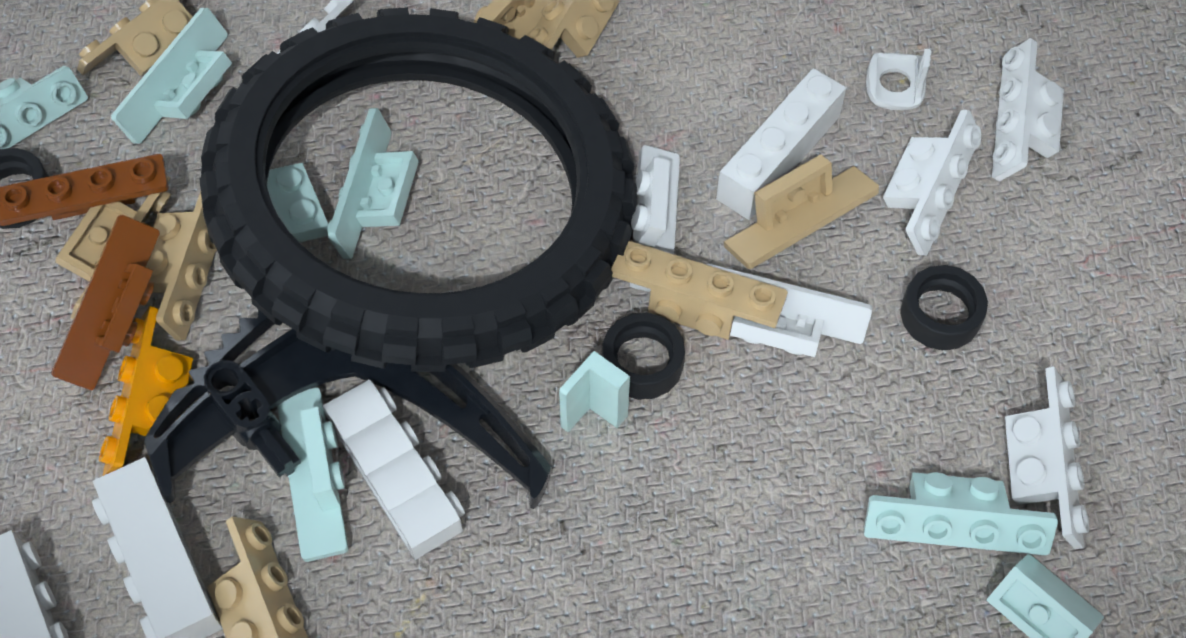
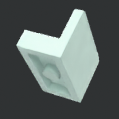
[559,351,630,432]
[986,554,1104,638]

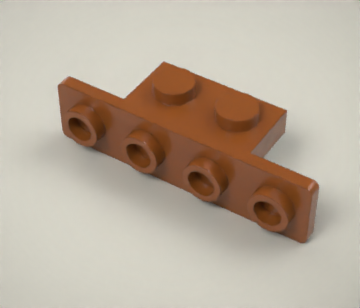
[0,154,169,226]
[51,215,160,390]

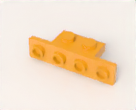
[99,306,193,476]

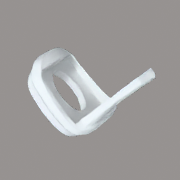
[866,49,932,111]

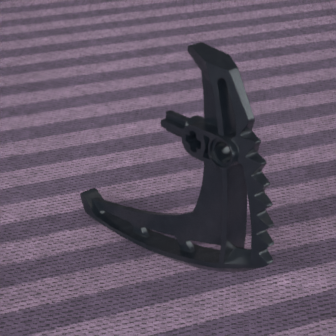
[144,310,552,509]

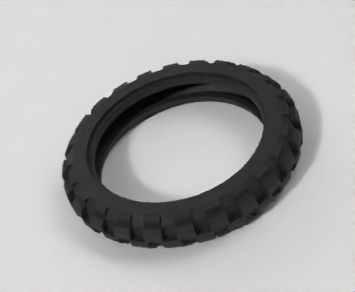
[199,7,637,372]

